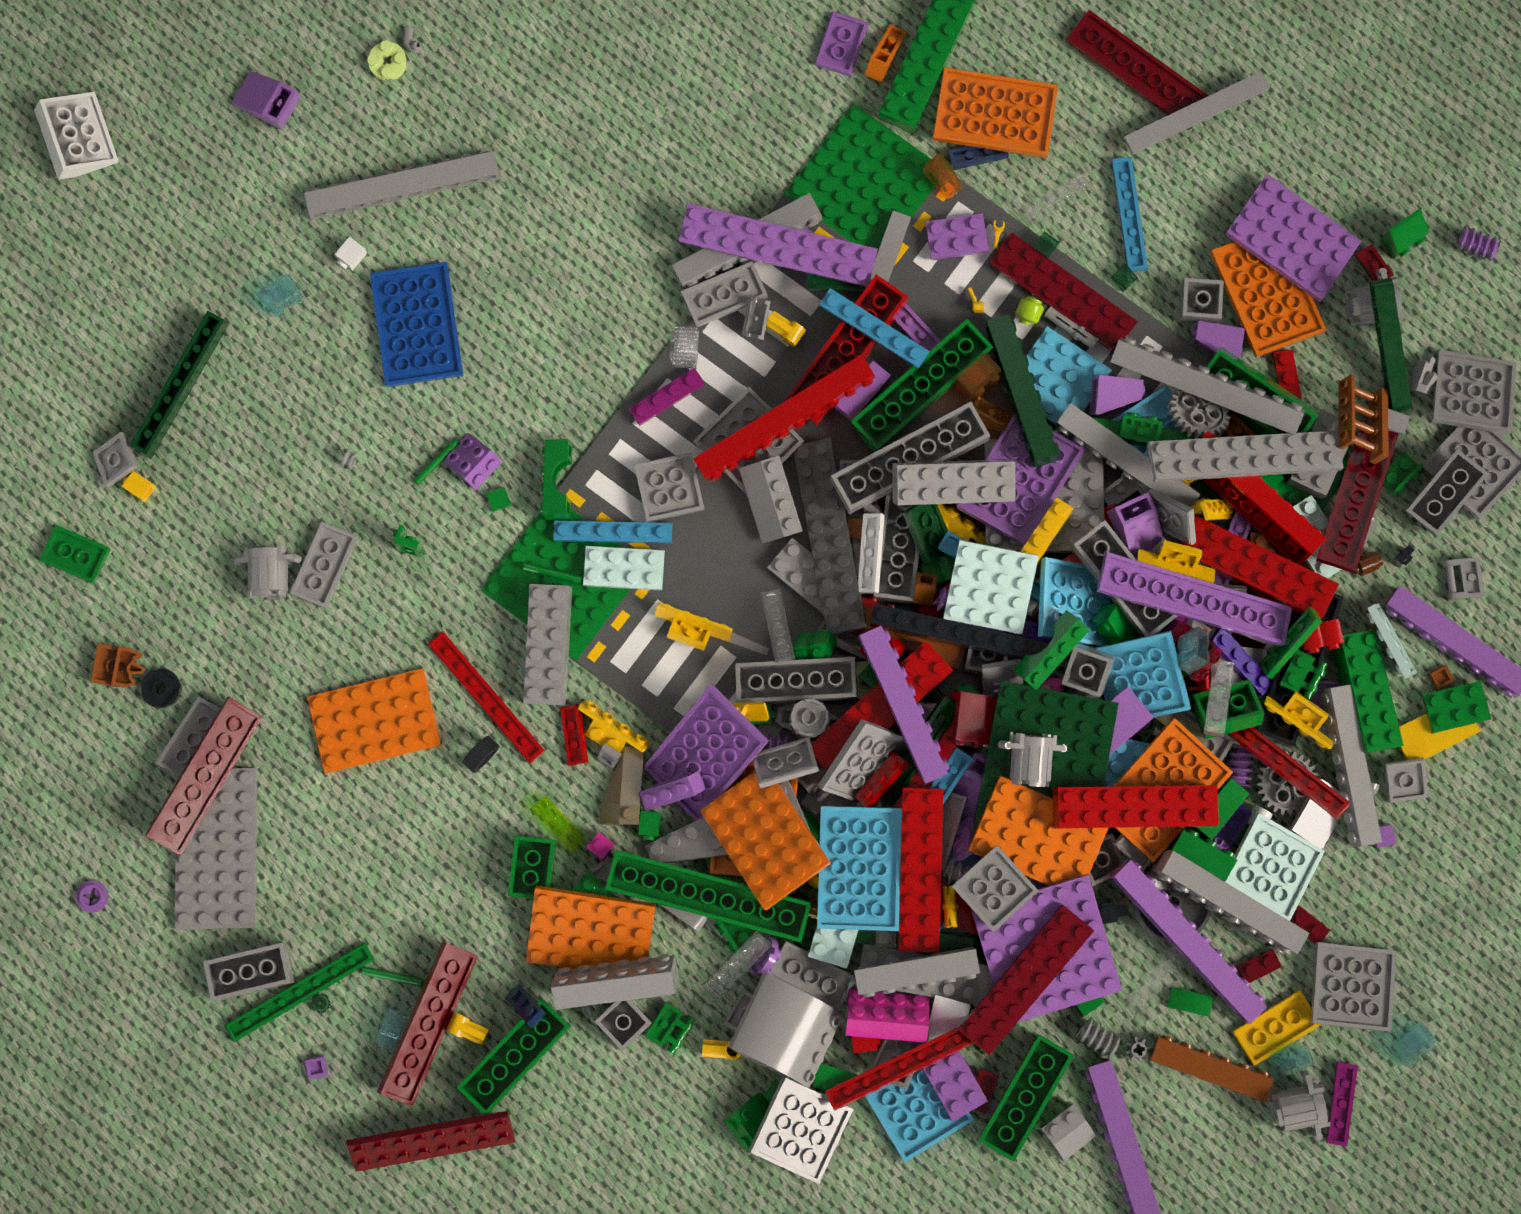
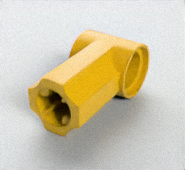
[766,311,806,347]
[446,1012,489,1045]
[702,1039,741,1060]

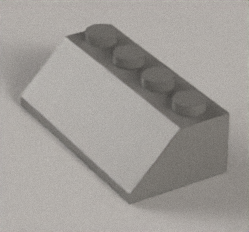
[739,456,803,543]

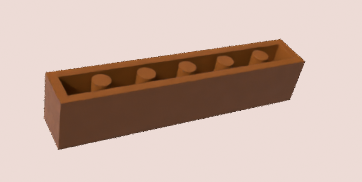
[849,606,966,672]
[1148,1035,1274,1102]

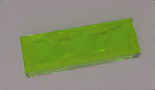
[531,795,587,852]

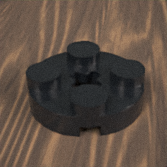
[141,669,182,709]

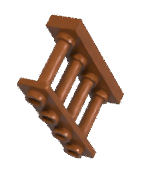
[1338,374,1389,464]

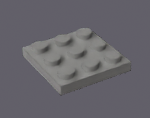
[634,452,705,522]
[952,845,1038,932]

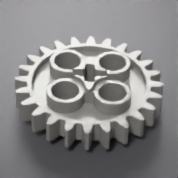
[1167,389,1230,439]
[1254,751,1319,816]

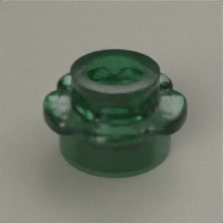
[311,993,331,1013]

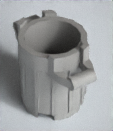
[1345,268,1404,326]
[233,545,302,600]
[774,698,839,742]
[998,732,1067,787]
[1269,1070,1330,1141]

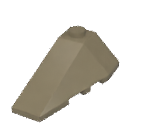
[600,746,644,826]

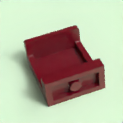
[1171,620,1223,683]
[947,691,996,749]

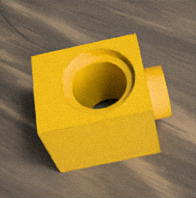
[122,471,156,503]

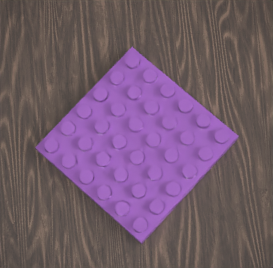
[971,874,1122,1023]

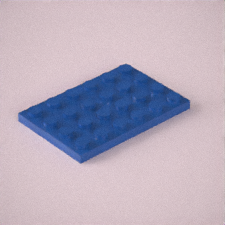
[370,262,464,387]

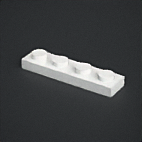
[858,513,884,593]

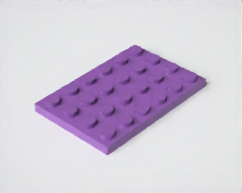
[1225,174,1361,302]
[957,414,1085,546]
[643,684,769,821]

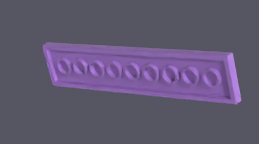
[679,203,878,287]
[1097,552,1292,646]

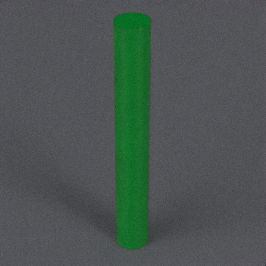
[413,438,460,485]
[523,563,582,584]
[362,967,423,986]

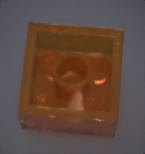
[954,352,1001,403]

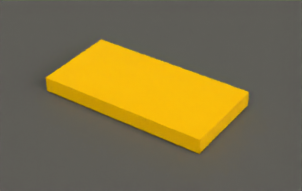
[1399,713,1481,760]
[1231,990,1321,1066]

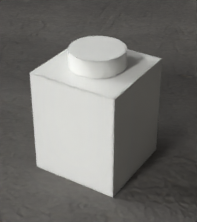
[335,236,367,271]

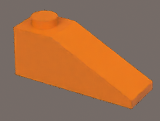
[865,24,907,82]

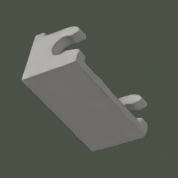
[742,297,771,340]

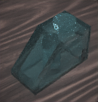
[1266,1045,1315,1080]

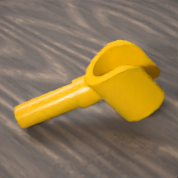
[992,220,1005,249]
[967,287,984,313]

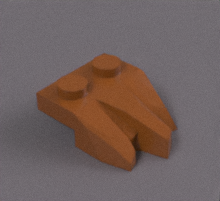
[90,643,146,688]

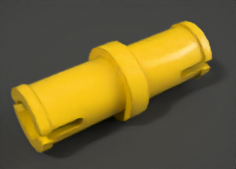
[942,886,958,928]

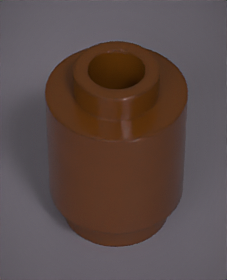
[1355,551,1383,577]

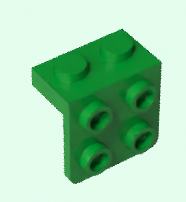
[723,1093,770,1153]

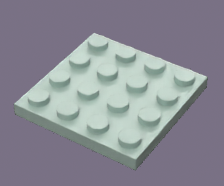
[943,540,1039,634]
[1224,813,1325,921]

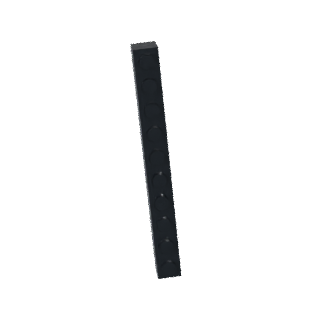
[870,604,1070,671]

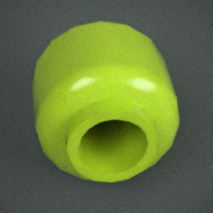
[1015,296,1044,326]

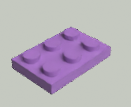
[925,213,989,261]
[923,1051,988,1121]

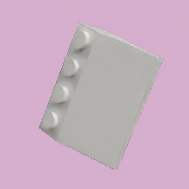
[34,92,119,180]

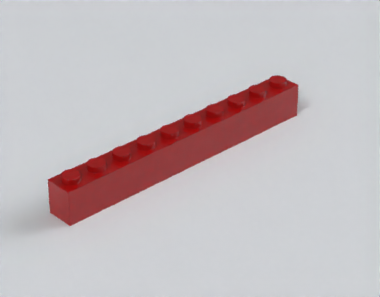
[693,354,876,481]

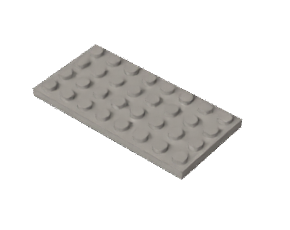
[175,768,257,930]

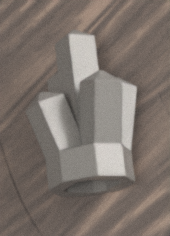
[1409,355,1438,396]

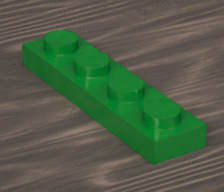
[1259,607,1322,679]

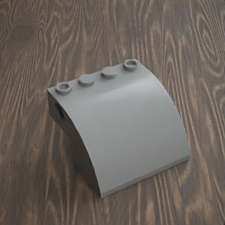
[728,973,843,1088]

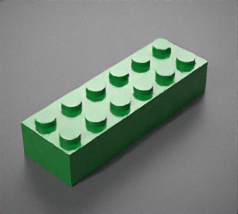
[1207,346,1319,434]
[1333,629,1404,754]
[457,998,572,1115]
[977,1034,1074,1162]

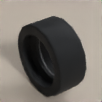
[462,736,499,773]

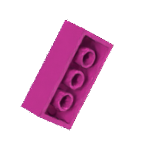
[846,989,929,1043]

